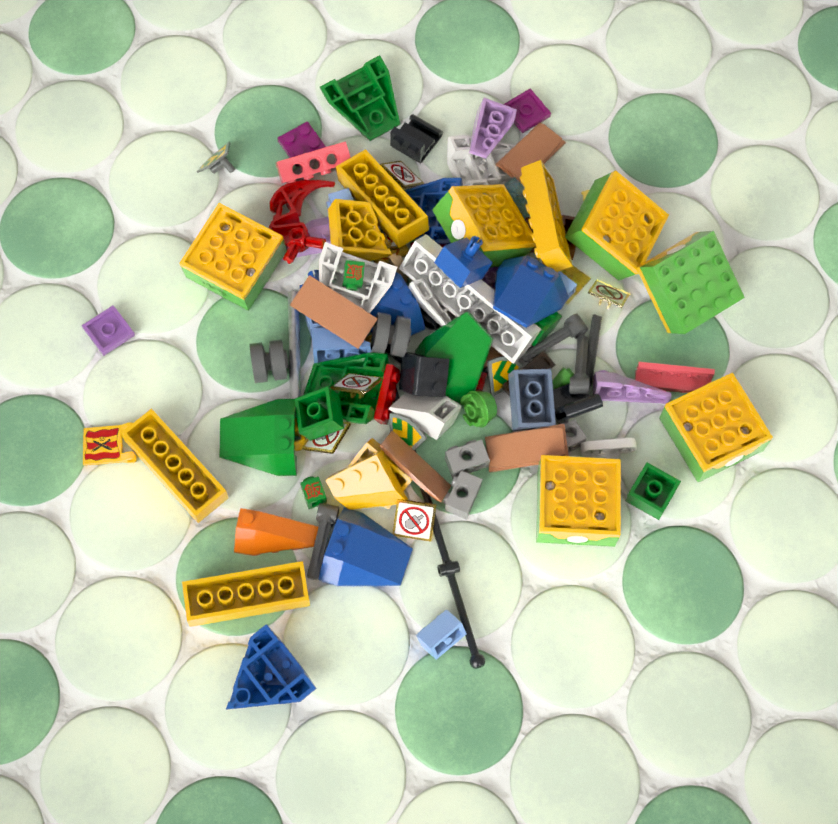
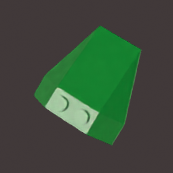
[319,55,400,141]
[415,311,493,403]
[303,353,389,424]
[219,399,297,476]

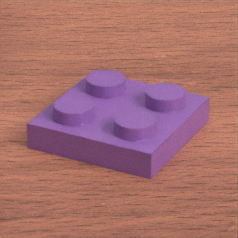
[82,305,135,356]

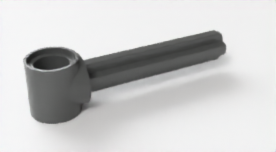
[521,313,589,362]
[570,334,590,395]
[307,503,339,580]

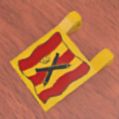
[83,422,137,466]

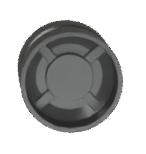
[371,312,411,357]
[249,339,289,384]

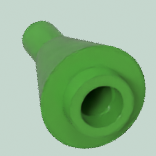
[552,367,574,390]

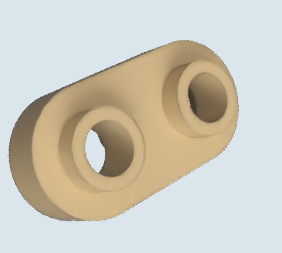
[388,253,409,283]

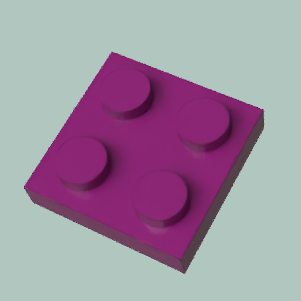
[503,88,551,134]
[277,121,326,167]

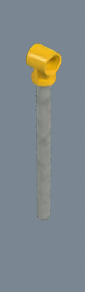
[288,291,307,451]

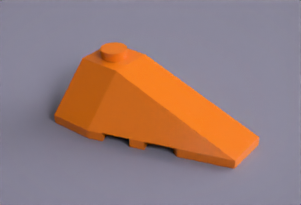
[234,508,318,556]

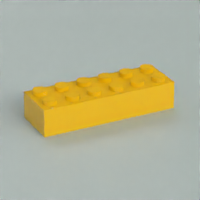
[336,149,429,248]
[520,160,573,272]
[121,408,228,523]
[182,561,310,627]

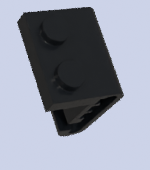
[390,114,443,164]
[399,352,450,397]
[553,384,603,423]

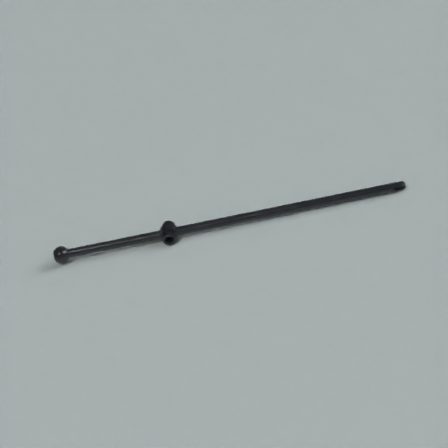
[393,387,485,669]

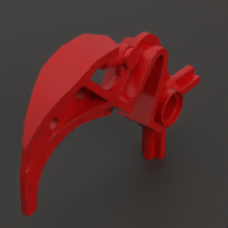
[268,180,335,264]

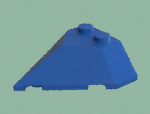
[370,272,425,336]
[226,624,317,710]

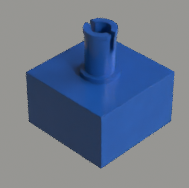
[434,236,493,288]

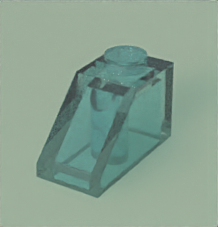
[504,177,530,219]

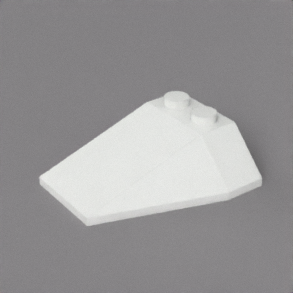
[447,135,516,187]
[319,242,397,313]
[409,278,457,327]

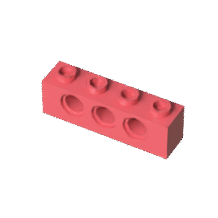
[275,141,351,184]

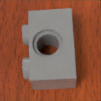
[445,440,490,479]
[443,471,483,520]

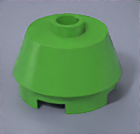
[460,391,497,428]

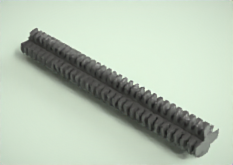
[586,314,602,386]

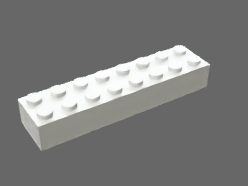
[399,235,542,364]

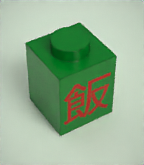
[342,260,365,291]
[300,476,327,510]

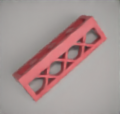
[635,362,715,393]

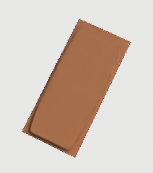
[496,122,566,186]
[290,275,378,349]
[485,424,569,473]
[380,431,451,503]

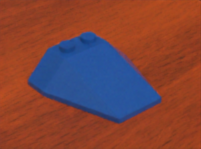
[404,178,463,245]
[493,255,569,328]
[318,507,413,586]

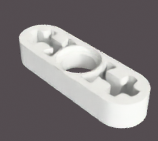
[580,438,637,456]

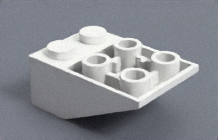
[389,393,462,440]

